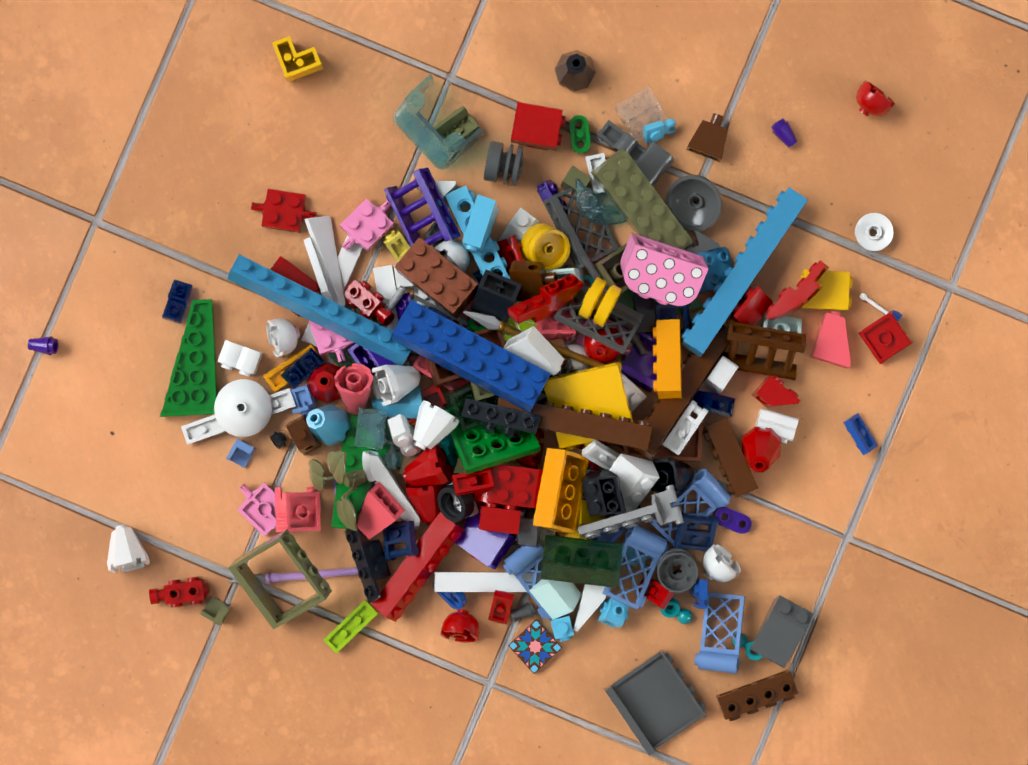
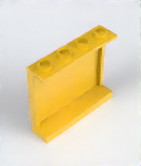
[544,361,633,450]

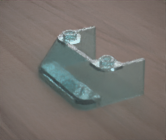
[394,74,483,170]

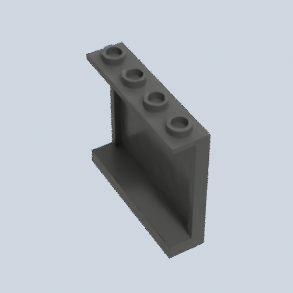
[605,650,707,756]

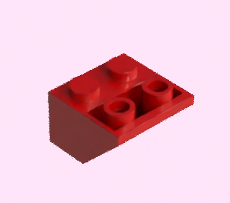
[730,286,773,325]
[752,376,800,407]
[478,502,521,534]

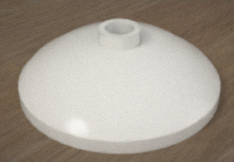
[214,379,272,437]

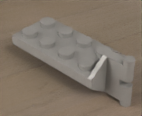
[577,485,684,539]

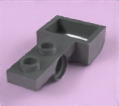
[596,120,674,186]

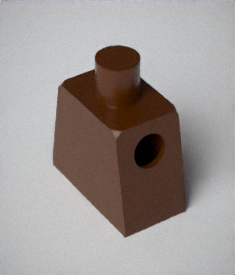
[686,113,728,162]
[509,260,558,302]
[286,414,321,455]

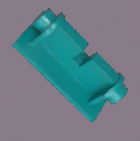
[436,434,458,467]

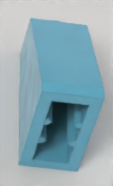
[462,194,499,253]
[371,384,423,419]

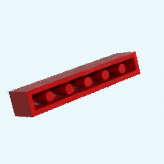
[371,512,464,622]

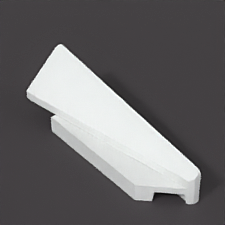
[304,216,345,307]

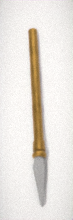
[463,311,607,367]

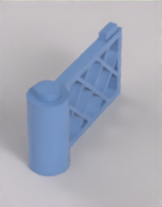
[650,469,731,547]
[602,525,669,610]
[503,542,557,620]
[695,592,745,674]

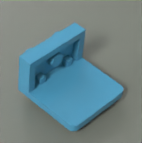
[697,247,733,294]

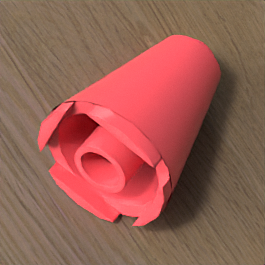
[334,363,374,415]

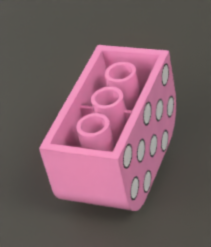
[620,232,708,306]

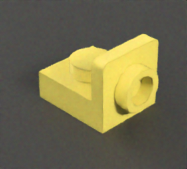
[382,229,411,262]

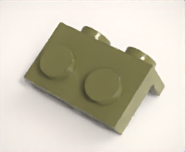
[433,106,481,152]

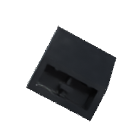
[472,269,523,323]
[581,470,626,516]

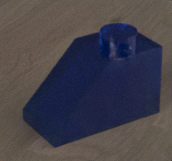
[691,391,735,417]

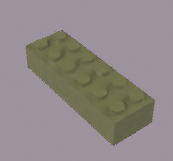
[591,149,693,250]

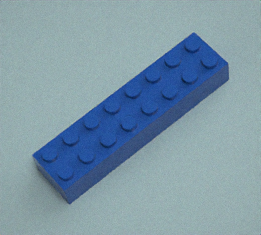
[392,300,551,413]

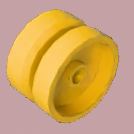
[521,223,570,270]
[578,277,622,327]

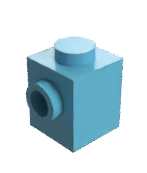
[550,614,574,642]

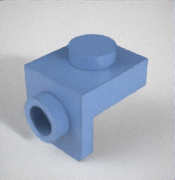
[291,384,317,415]

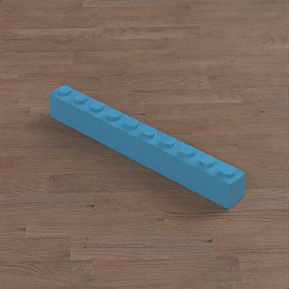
[681,187,808,357]
[227,254,411,366]

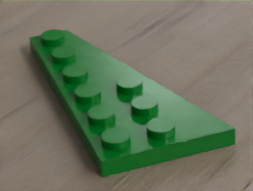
[160,299,217,417]

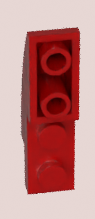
[765,260,829,321]
[508,274,583,324]

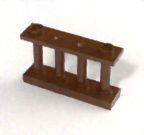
[720,321,806,380]

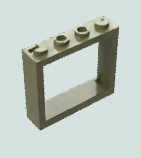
[228,529,332,630]

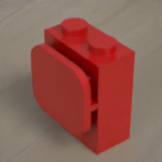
[511,102,566,151]

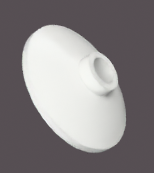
[855,213,893,251]

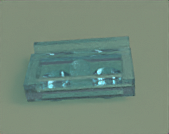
[354,408,387,450]
[384,441,401,469]

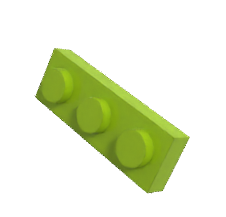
[323,599,378,654]

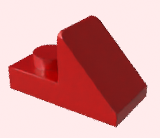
[452,468,495,497]
[638,577,674,610]
[488,590,514,624]

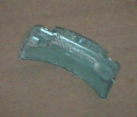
[575,179,627,225]

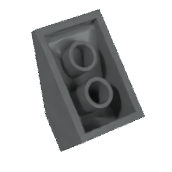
[750,595,814,668]

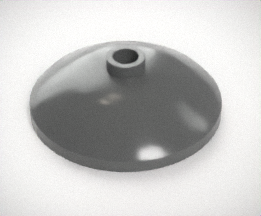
[665,175,722,232]

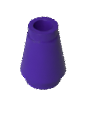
[771,118,798,148]
[28,336,58,355]

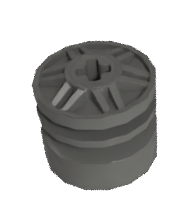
[484,141,524,186]
[657,547,698,593]

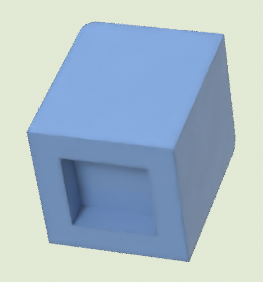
[226,439,256,468]

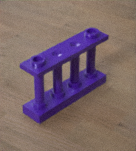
[384,167,461,246]

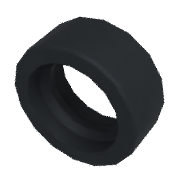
[437,484,475,522]

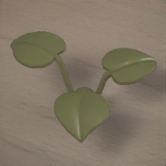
[308,451,367,531]

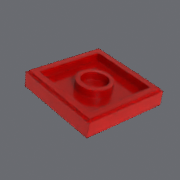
[859,311,913,364]

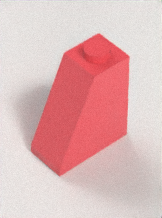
[810,310,851,369]
[356,482,405,540]

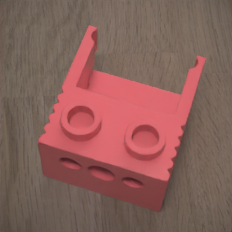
[536,298,576,341]
[275,487,321,532]

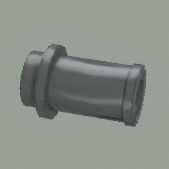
[510,602,536,622]

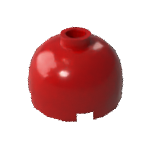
[856,80,895,117]
[584,327,623,363]
[440,609,480,643]

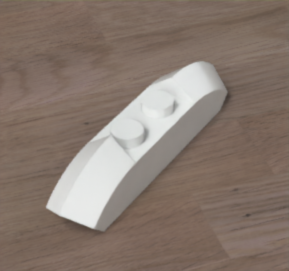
[362,450,420,531]

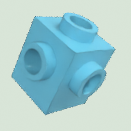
[598,598,629,629]

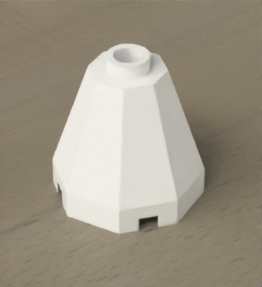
[372,365,421,406]
[413,400,459,451]
[107,525,150,573]

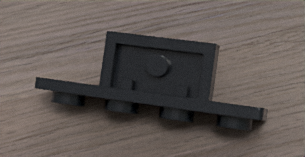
[461,399,541,438]
[345,527,391,603]

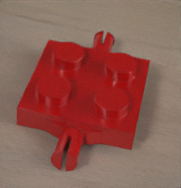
[251,189,317,233]

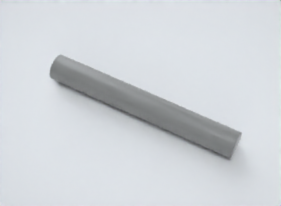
[375,285,407,326]

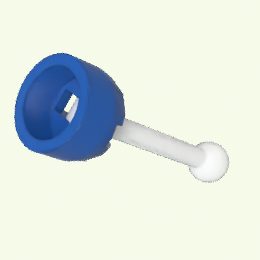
[859,293,902,321]

